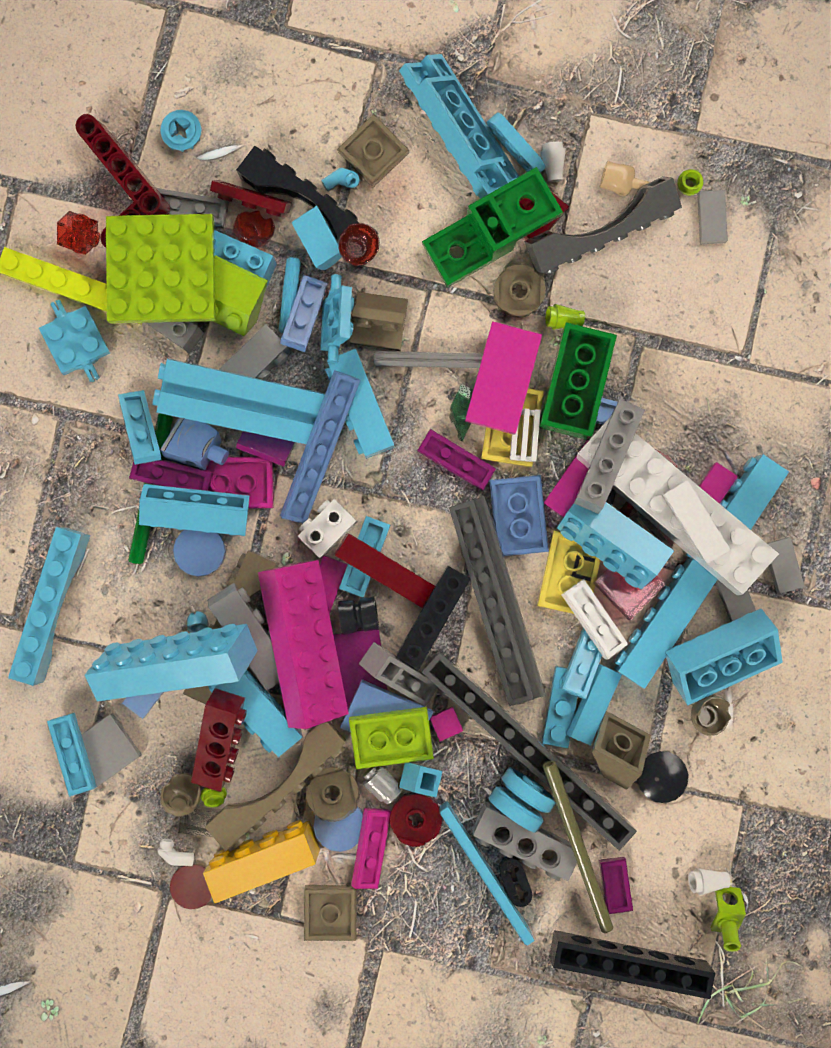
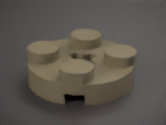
[493,264,545,318]
[306,767,360,822]

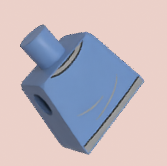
[160,418,229,470]

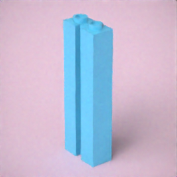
[152,358,325,444]

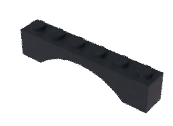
[236,146,380,269]

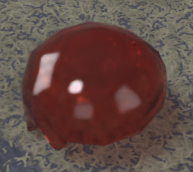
[233,211,276,249]
[338,223,379,266]

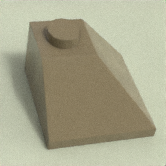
[592,711,651,790]

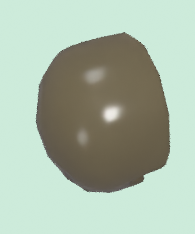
[691,696,731,736]
[160,773,201,817]

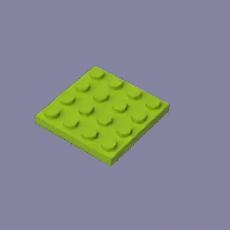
[106,214,216,324]

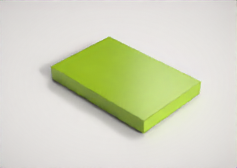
[349,707,434,769]

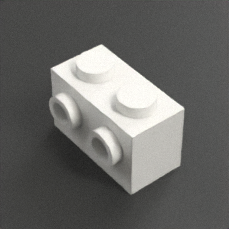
[298,499,358,558]

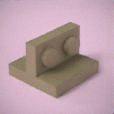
[350,292,408,351]

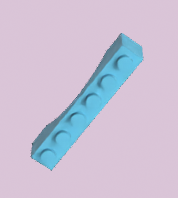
[8,527,91,686]

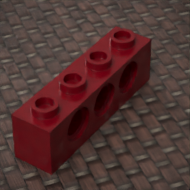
[191,688,247,792]

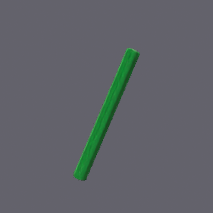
[128,413,173,564]

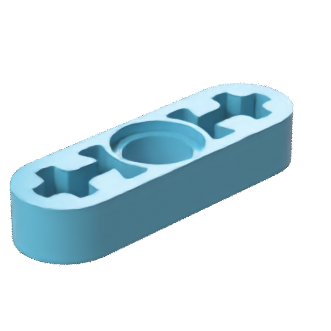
[487,112,545,173]

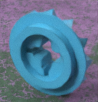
[160,110,202,152]

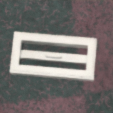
[510,409,540,462]

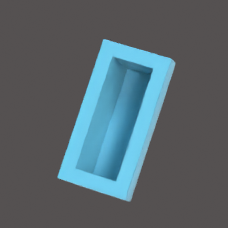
[291,205,343,271]

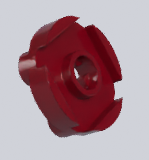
[390,792,442,847]

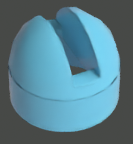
[187,611,208,632]

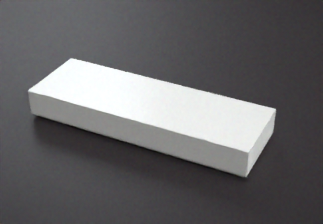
[663,480,731,565]
[561,580,628,659]

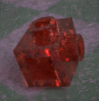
[57,211,100,255]

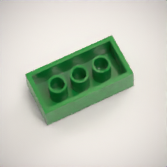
[539,323,617,440]

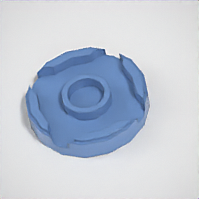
[173,530,226,576]
[313,798,363,852]

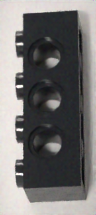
[396,565,471,670]

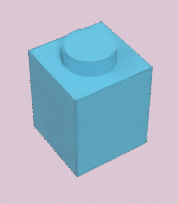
[399,762,442,797]

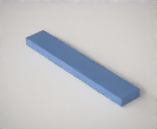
[280,370,360,524]

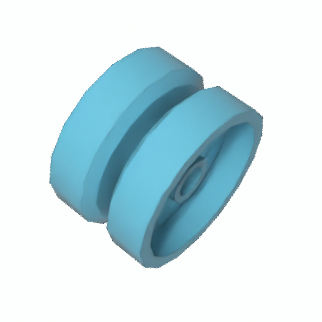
[488,767,556,833]

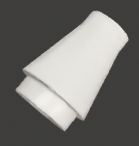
[540,142,566,182]
[688,868,730,895]

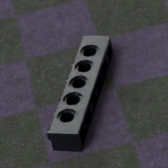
[549,930,715,999]

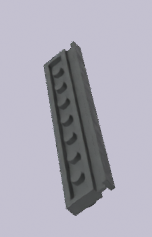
[449,496,546,706]

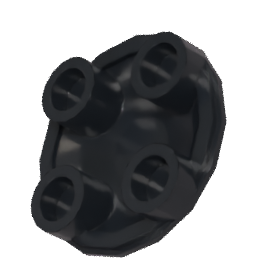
[637,750,689,803]

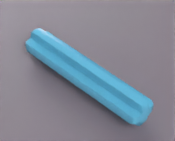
[279,257,301,333]

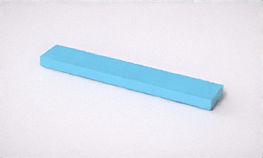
[439,801,535,946]

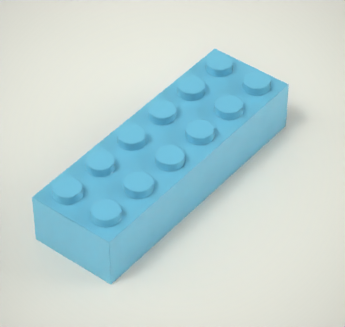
[84,624,258,702]

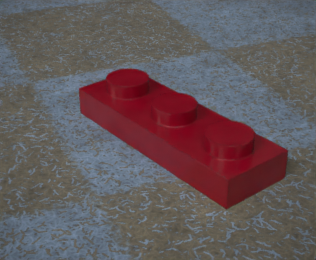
[210,180,292,217]

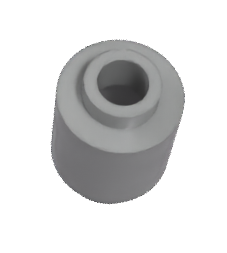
[363,766,401,804]

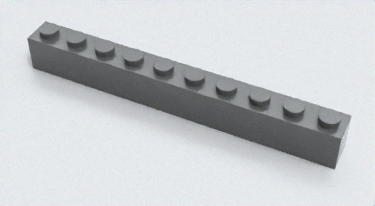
[422,650,637,851]

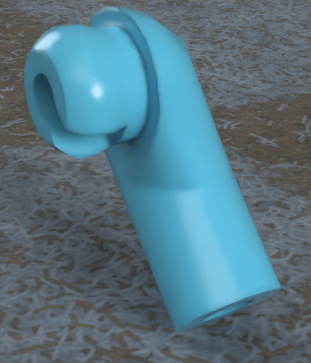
[321,168,360,191]

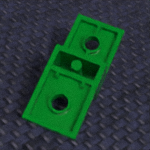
[422,167,563,288]

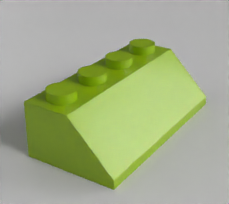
[213,255,268,336]

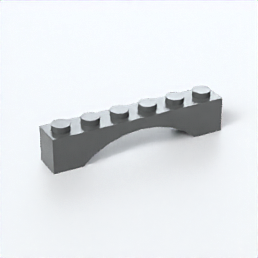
[524,176,682,274]

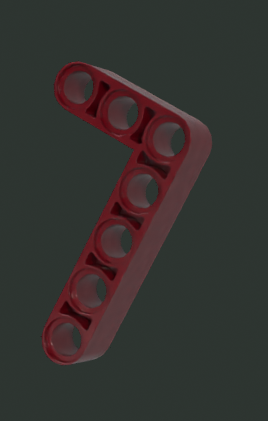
[75,114,170,248]

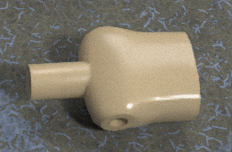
[599,161,649,196]

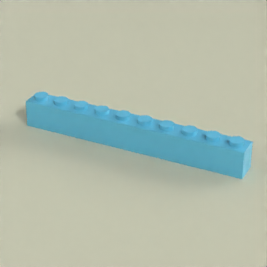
[614,454,789,689]

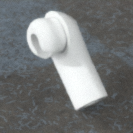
[158,839,194,866]

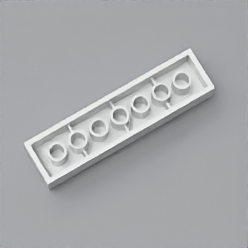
[576,415,779,595]

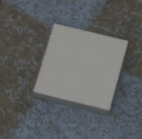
[81,713,142,787]

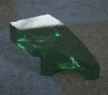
[449,384,473,442]

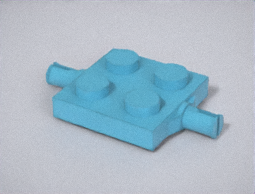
[320,274,354,364]
[39,300,110,382]

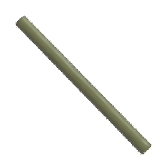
[543,761,614,933]

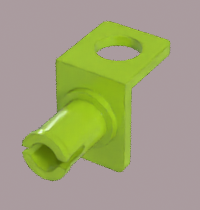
[711,887,746,952]

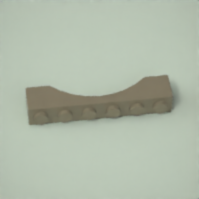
[183,550,280,704]
[205,721,346,851]

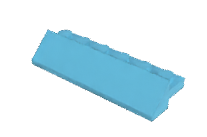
[399,54,519,199]

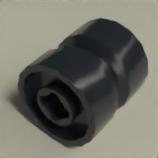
[338,596,379,635]

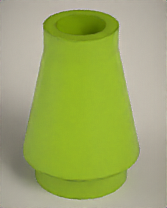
[545,304,585,330]

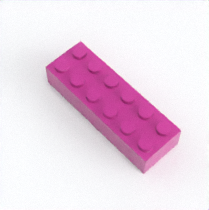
[258,560,349,729]

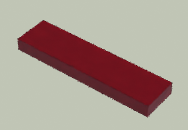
[334,533,435,608]

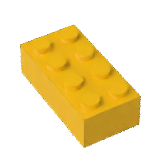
[203,820,320,904]

